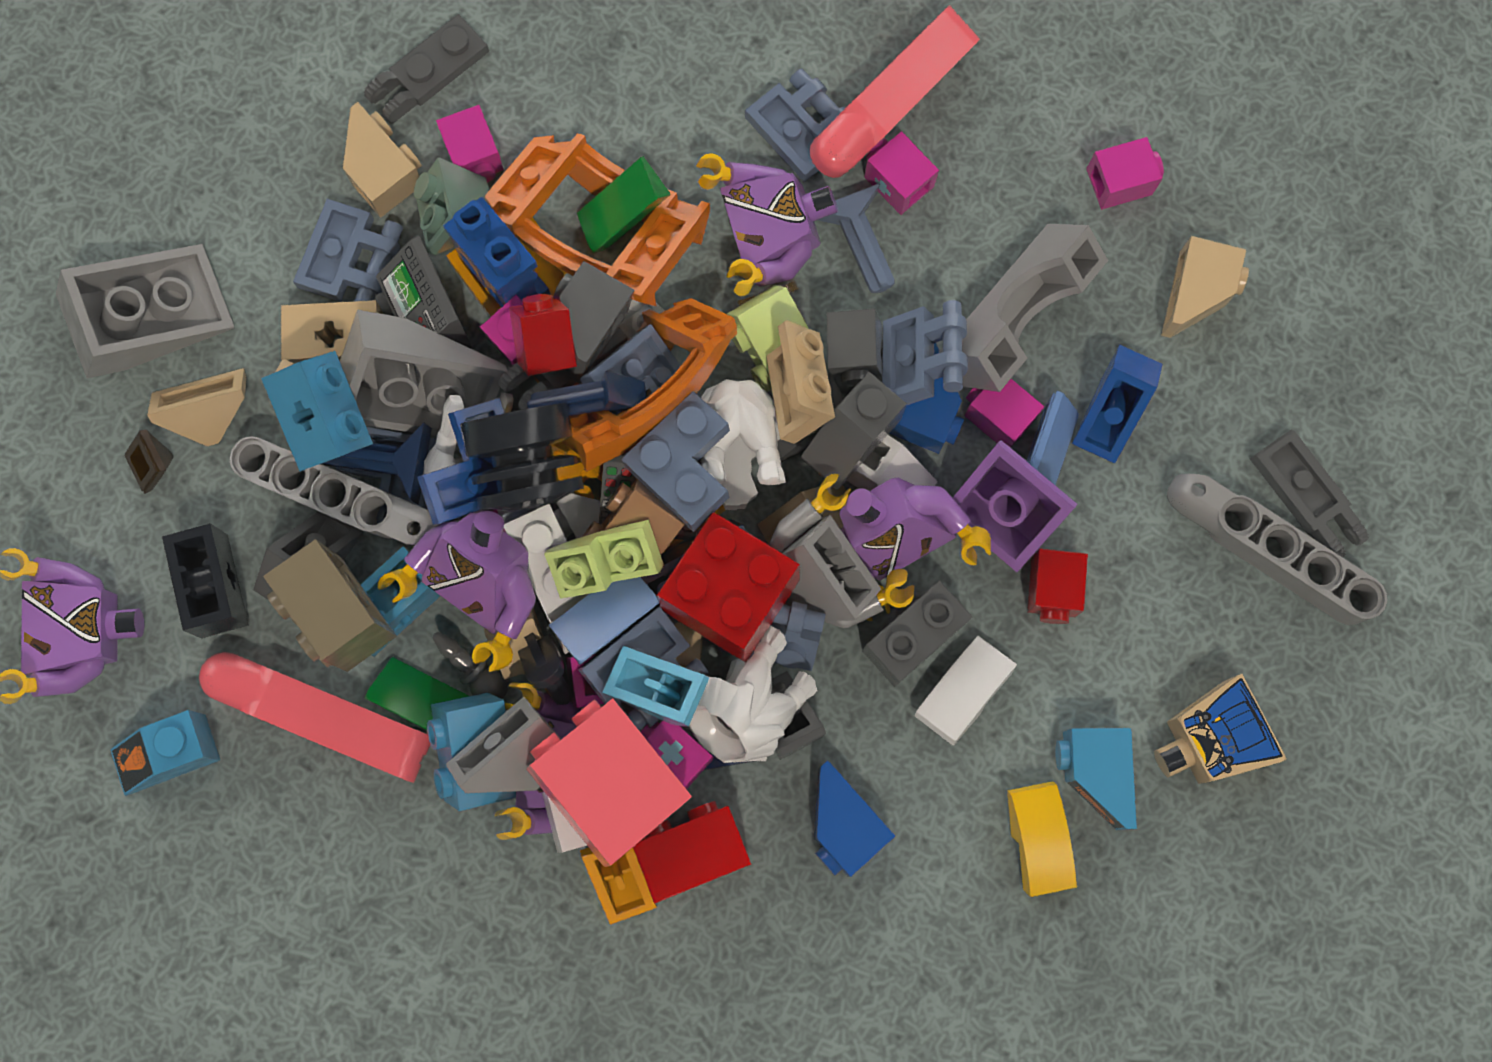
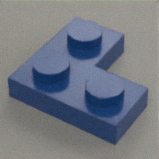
[417,398,504,525]

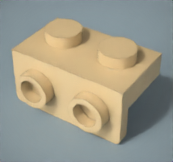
[766,320,835,444]

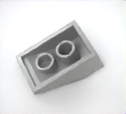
[56,244,234,379]
[340,310,507,436]

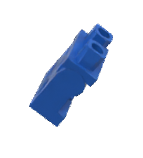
[443,197,551,308]

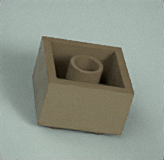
[263,539,397,672]

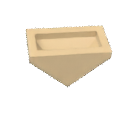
[147,368,246,446]

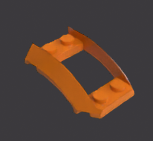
[485,133,710,307]
[561,298,737,472]

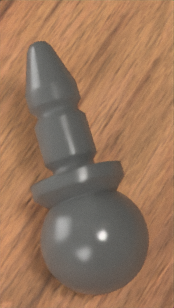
[433,632,508,699]

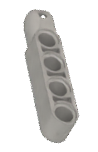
[230,436,444,546]
[1167,474,1387,625]

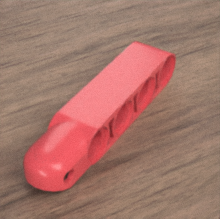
[810,5,980,178]
[199,652,431,783]

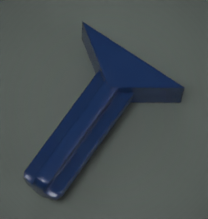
[527,371,646,416]
[321,422,432,505]

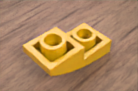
[1007,781,1077,897]

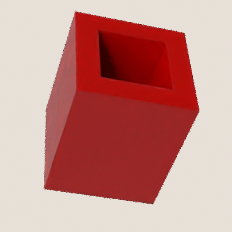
[509,294,577,376]
[1027,548,1088,624]

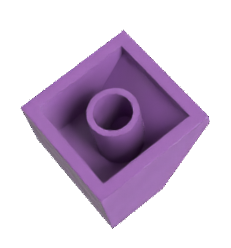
[953,440,1078,572]

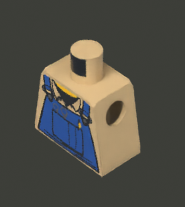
[1154,674,1287,784]

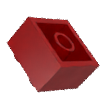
[657,512,800,663]
[633,801,751,904]

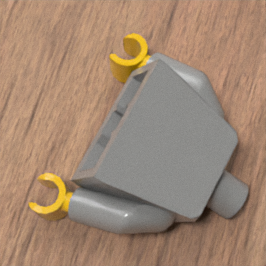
[769,474,915,628]

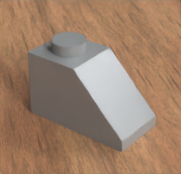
[446,697,561,793]

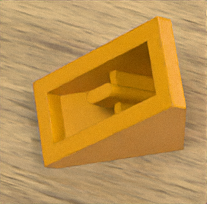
[580,847,657,925]

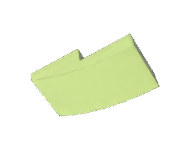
[544,520,664,599]

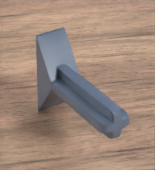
[819,183,895,293]

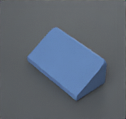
[1026,391,1079,485]
[549,577,659,665]

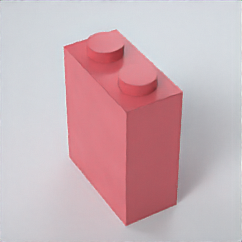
[526,698,692,867]

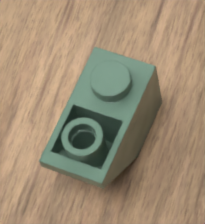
[414,157,489,256]

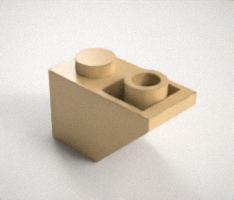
[343,102,422,218]

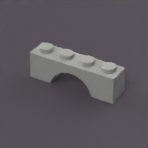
[939,224,1108,392]

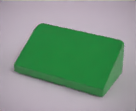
[577,156,671,254]
[364,657,469,730]

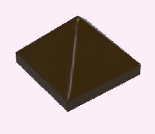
[124,429,173,494]

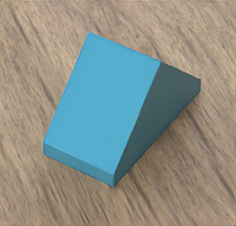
[602,646,709,726]

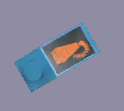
[110,710,220,796]
[1055,728,1137,830]

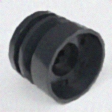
[460,403,584,512]

